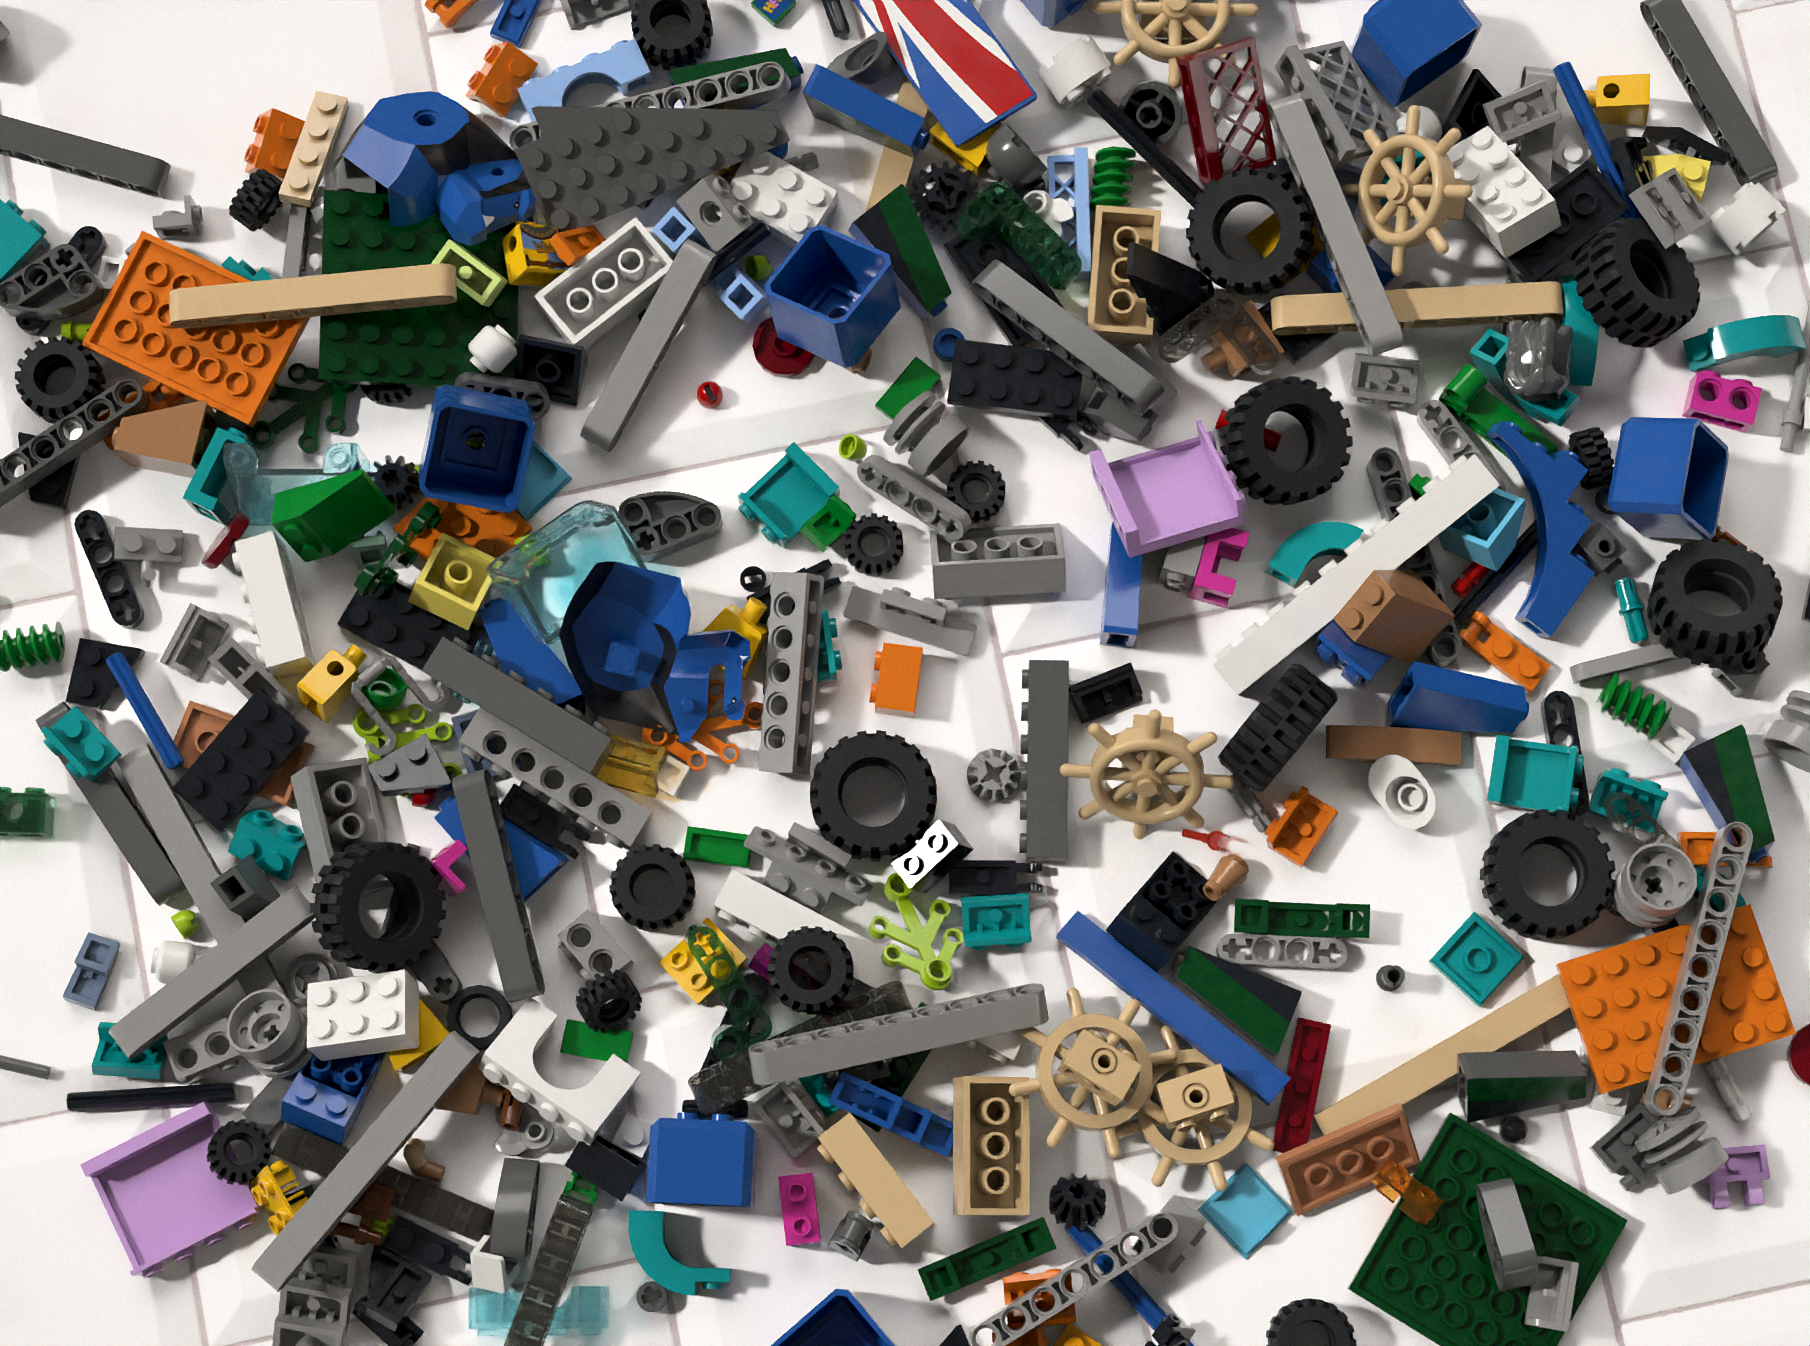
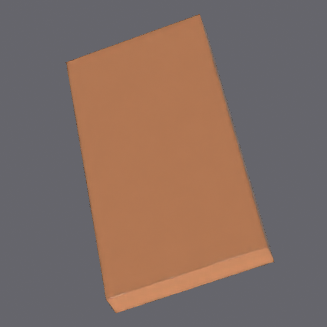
[173,700,315,808]
[1275,1103,1421,1216]

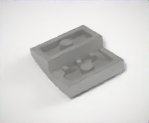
[1628,167,1711,249]

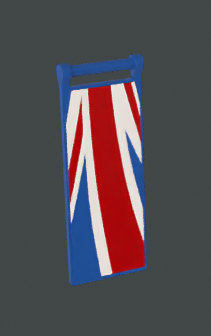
[853,0,1037,148]

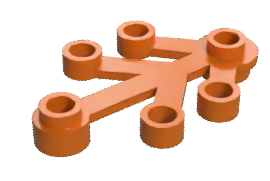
[641,679,763,772]

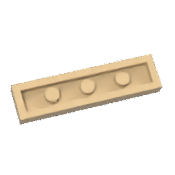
[278,91,349,208]

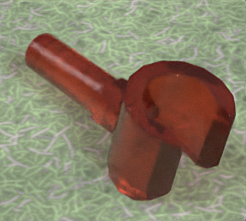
[1182,828,1231,853]

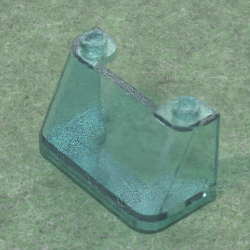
[223,443,370,526]
[486,500,647,645]

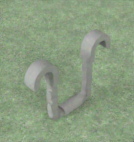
[351,656,450,756]

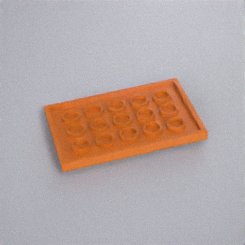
[82,231,310,428]
[1555,904,1796,1094]

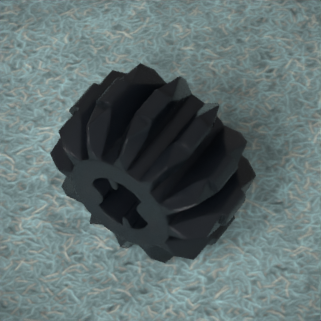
[367,455,421,511]
[1049,1172,1106,1232]

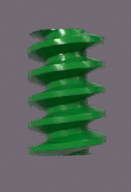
[1089,146,1136,213]
[0,621,65,672]
[1596,673,1672,740]

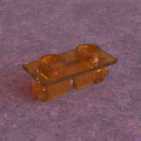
[1370,1158,1444,1225]

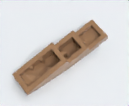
[1326,725,1462,767]

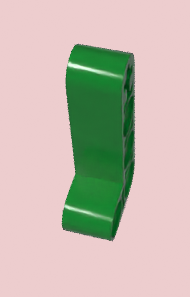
[1439,364,1559,460]

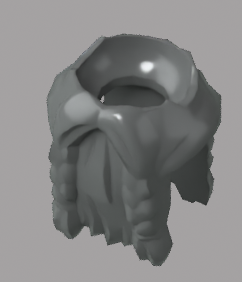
[1504,317,1573,402]

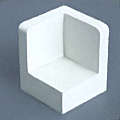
[470,1235,519,1294]

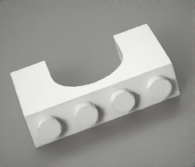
[478,998,641,1146]

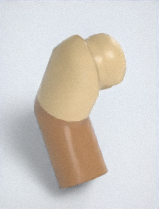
[403,1138,446,1183]

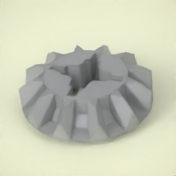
[967,748,1020,802]
[284,953,338,1007]

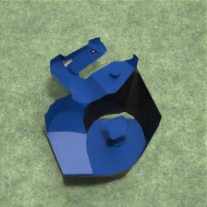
[331,91,536,246]
[559,561,751,742]

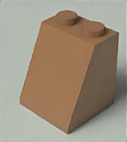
[112,401,217,478]
[1333,570,1455,663]

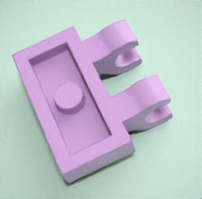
[1699,1144,1770,1209]

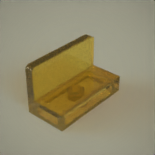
[596,734,668,798]

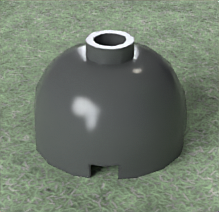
[1119,80,1183,144]
[986,122,1048,186]

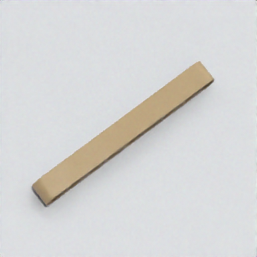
[169,263,457,329]
[1270,281,1564,335]
[1313,974,1570,1135]

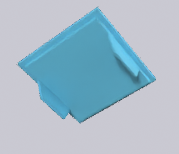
[514,440,572,522]
[1197,1162,1294,1259]

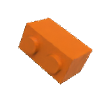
[869,642,923,718]

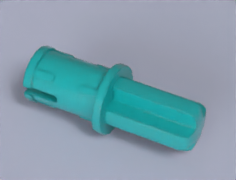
[1613,577,1649,644]

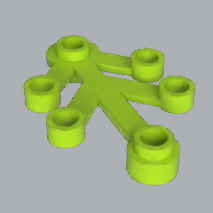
[352,704,463,798]
[868,873,964,991]

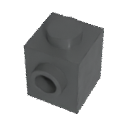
[1572,520,1627,577]
[1711,651,1770,697]

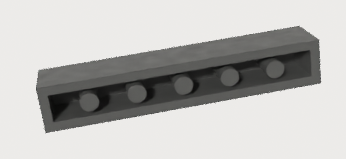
[421,637,617,777]
[1019,660,1069,863]

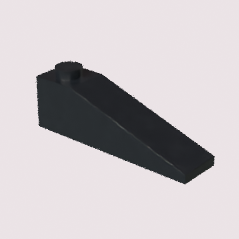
[1126,242,1214,345]

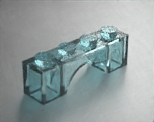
[468,1286,609,1336]

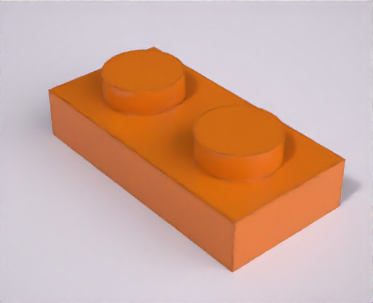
[549,225,606,266]

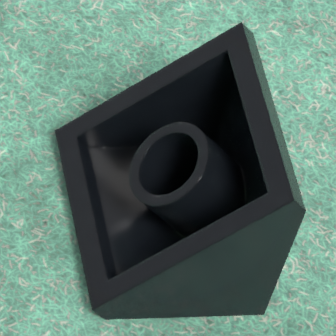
[1440,69,1502,145]
[515,334,588,406]

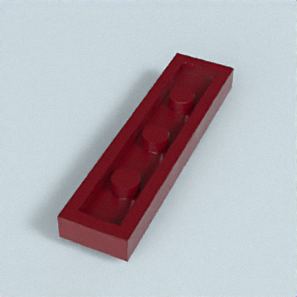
[1271,1017,1331,1154]

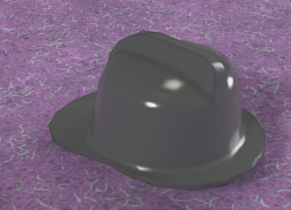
[827,31,896,85]

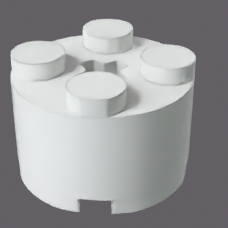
[1038,35,1112,109]
[1710,182,1786,256]

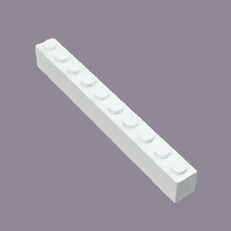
[1213,454,1500,695]
[714,869,1025,1064]

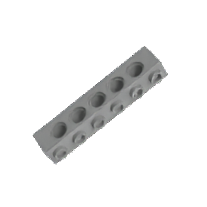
[758,572,824,775]
[459,707,652,849]

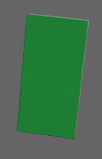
[875,356,941,421]
[683,826,752,869]
[560,1019,634,1063]

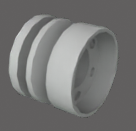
[883,390,970,478]
[1763,690,1810,773]
[1612,842,1697,928]
[227,989,313,1079]
[1635,1106,1729,1195]

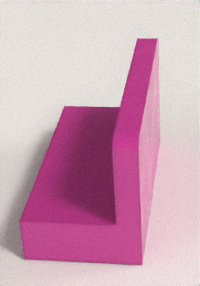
[430,839,468,897]

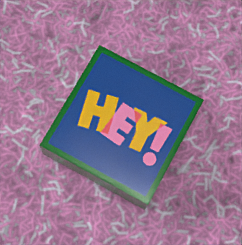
[751,0,796,27]

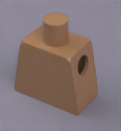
[1200,300,1284,378]
[435,1060,504,1115]

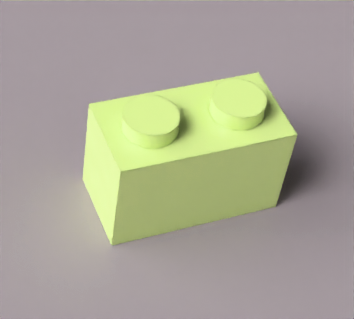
[431,239,508,307]

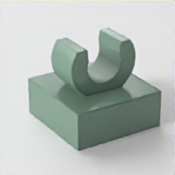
[352,530,388,570]

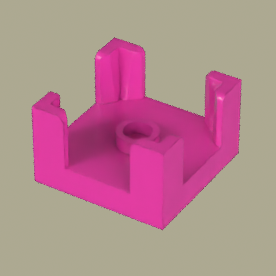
[1188,528,1250,608]

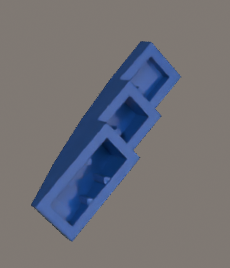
[827,1071,953,1157]

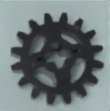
[910,161,980,232]

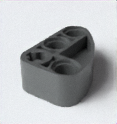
[0,244,105,321]
[454,372,550,441]
[618,491,723,562]
[490,1158,540,1261]
[1476,1178,1538,1291]

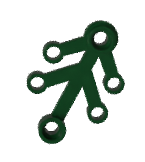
[248,363,358,454]
[354,501,444,597]

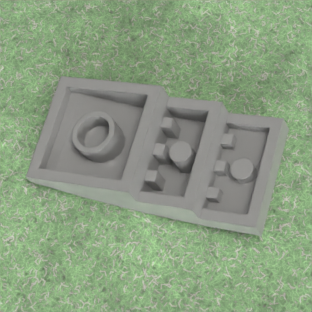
[272,1245,359,1346]

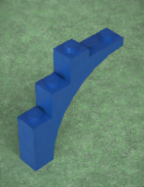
[1486,421,1595,638]

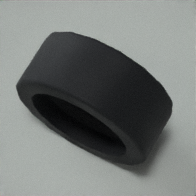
[446,985,513,1051]

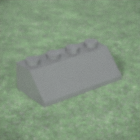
[929,523,1066,600]
[290,757,393,897]

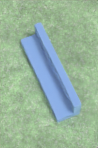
[1047,147,1091,282]

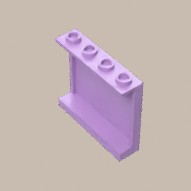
[1088,420,1247,558]
[80,1102,263,1279]

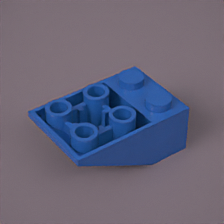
[1314,620,1392,688]
[281,1052,387,1146]

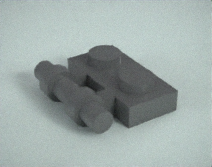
[1588,1103,1665,1192]

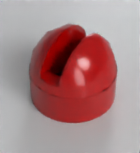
[697,381,723,409]
[412,788,437,808]

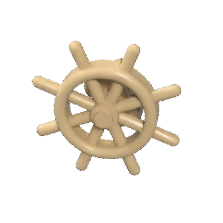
[1092,0,1259,89]
[1341,105,1473,276]
[1060,709,1234,840]
[1009,988,1178,1159]
[1115,1025,1275,1192]

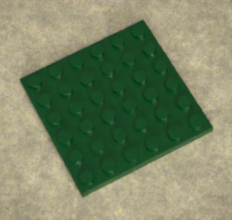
[318,190,518,393]
[1347,1112,1628,1346]

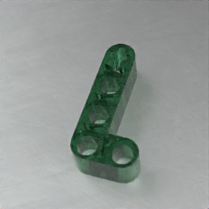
[956,181,1082,290]
[685,923,772,1061]

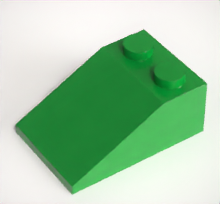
[271,469,396,563]

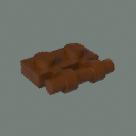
[327,1171,397,1246]

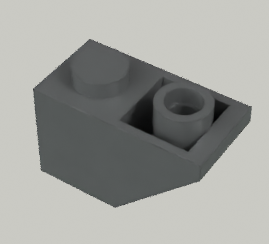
[1080,386,1159,442]
[210,854,281,920]

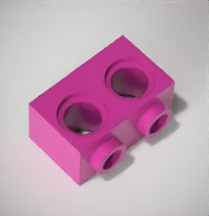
[1682,370,1762,433]
[778,1172,821,1246]

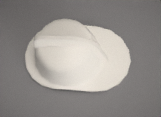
[1368,755,1437,829]

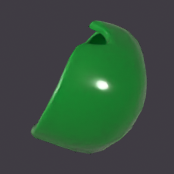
[359,667,408,711]

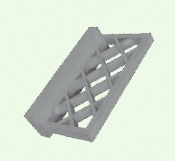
[1274,40,1399,170]

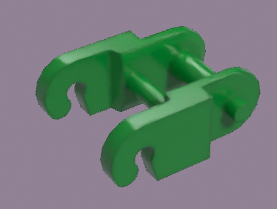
[558,1171,599,1218]

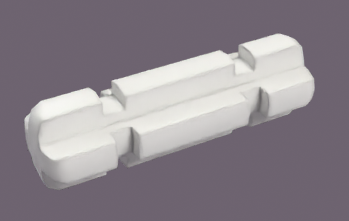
[1705,1058,1752,1123]

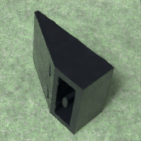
[1105,851,1220,973]

